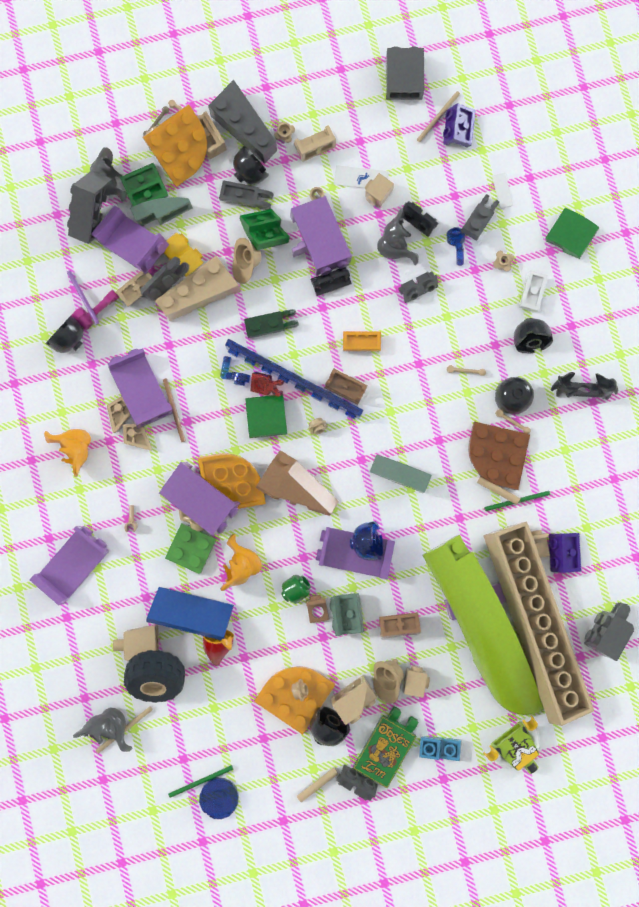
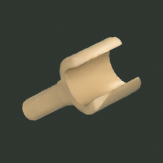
[124,505,138,532]

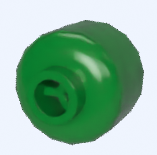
[281,575,311,604]

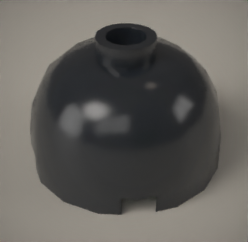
[233,146,269,185]
[45,315,83,353]
[514,318,553,354]
[495,377,534,415]
[310,706,350,747]

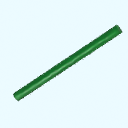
[484,491,550,511]
[168,765,234,798]

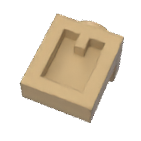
[531,530,550,558]

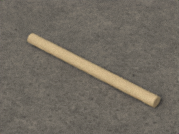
[417,91,460,142]
[96,706,153,754]

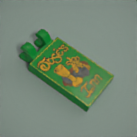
[353,706,419,788]

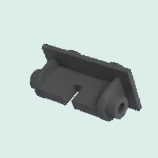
[398,271,438,303]
[336,764,378,801]

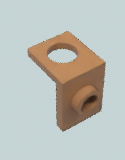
[306,594,329,623]

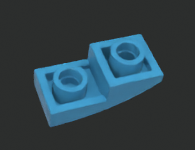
[419,736,461,761]

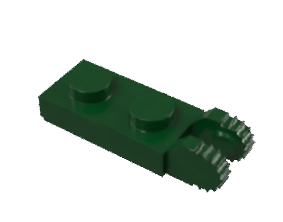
[244,309,299,338]

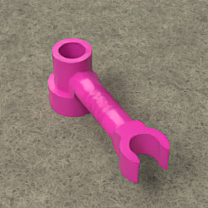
[72,290,119,330]

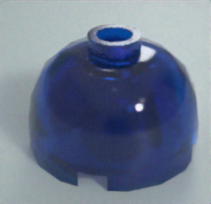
[350,521,384,561]

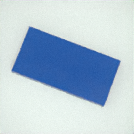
[146,587,234,640]

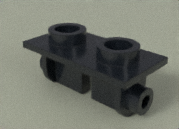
[402,201,439,237]
[310,267,352,296]

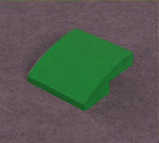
[120,162,169,207]
[546,208,599,259]
[239,209,290,250]
[245,394,287,438]

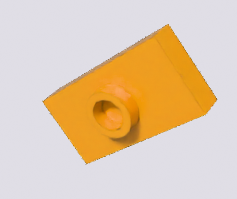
[343,331,381,351]

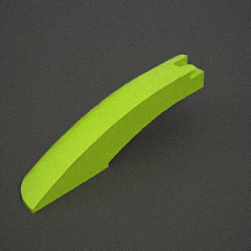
[422,535,544,715]

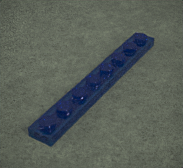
[225,339,364,420]

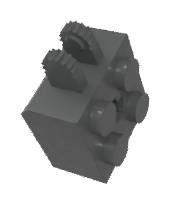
[584,602,634,661]

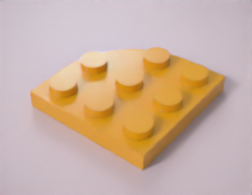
[142,104,207,187]
[198,453,266,509]
[254,666,335,735]

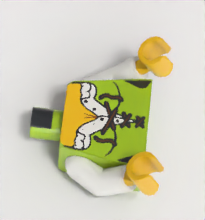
[483,715,540,774]

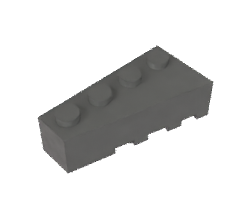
[208,79,277,164]

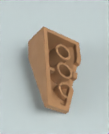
[256,450,339,516]

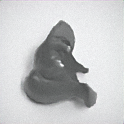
[90,147,127,202]
[377,209,419,265]
[73,707,133,752]

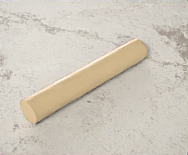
[477,476,521,505]
[297,767,338,803]

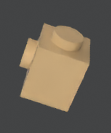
[365,173,394,207]
[402,665,430,698]

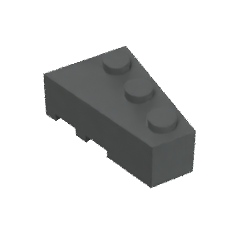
[67,171,112,244]

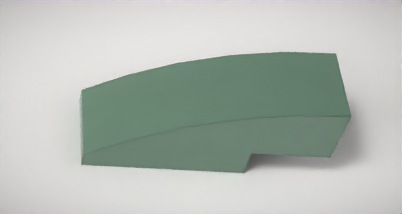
[130,197,193,227]
[369,454,432,493]

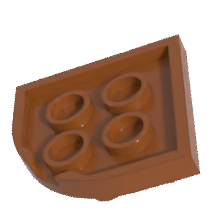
[468,422,530,490]

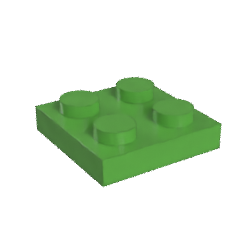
[165,523,217,574]

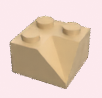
[331,675,378,725]

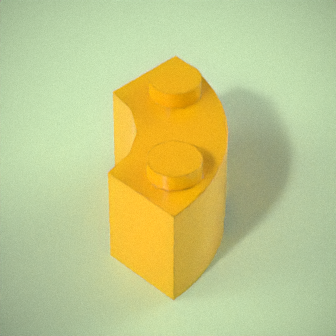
[164,232,204,277]

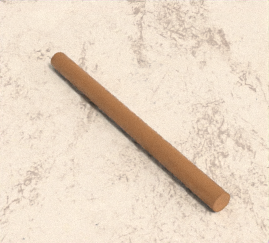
[163,378,186,442]

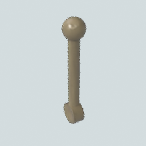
[143,106,169,136]

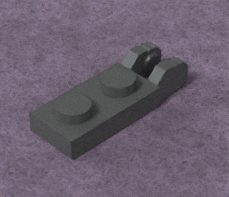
[219,180,274,210]
[461,194,499,241]
[140,257,189,302]

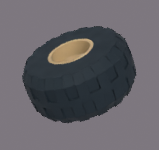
[124,650,185,703]

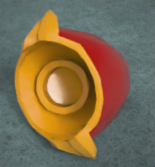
[203,630,234,666]

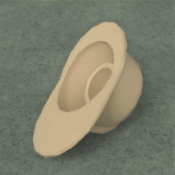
[232,238,261,284]
[373,659,404,704]

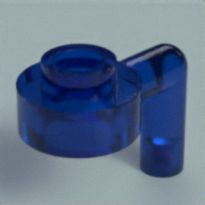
[446,227,465,266]
[220,356,251,386]

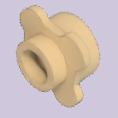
[274,122,295,143]
[493,251,514,272]
[308,418,328,435]
[292,679,308,701]

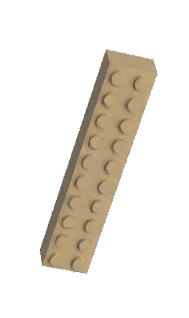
[483,521,594,726]

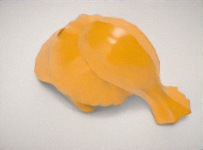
[44,429,91,477]
[220,534,262,591]

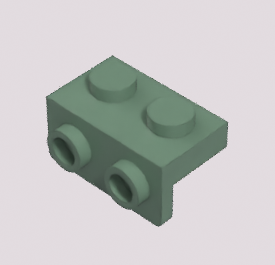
[329,593,364,636]

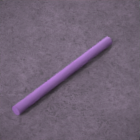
[67,270,99,324]

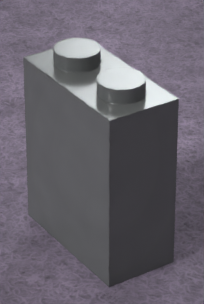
[386,46,424,100]

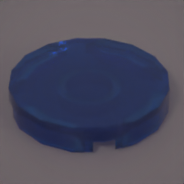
[199,777,239,819]

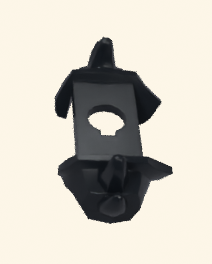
[551,372,618,400]

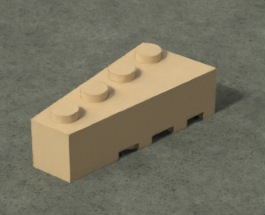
[155,256,241,321]

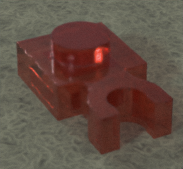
[250,372,284,396]

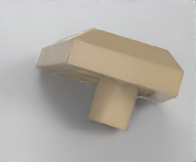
[106,396,130,433]
[123,424,153,451]

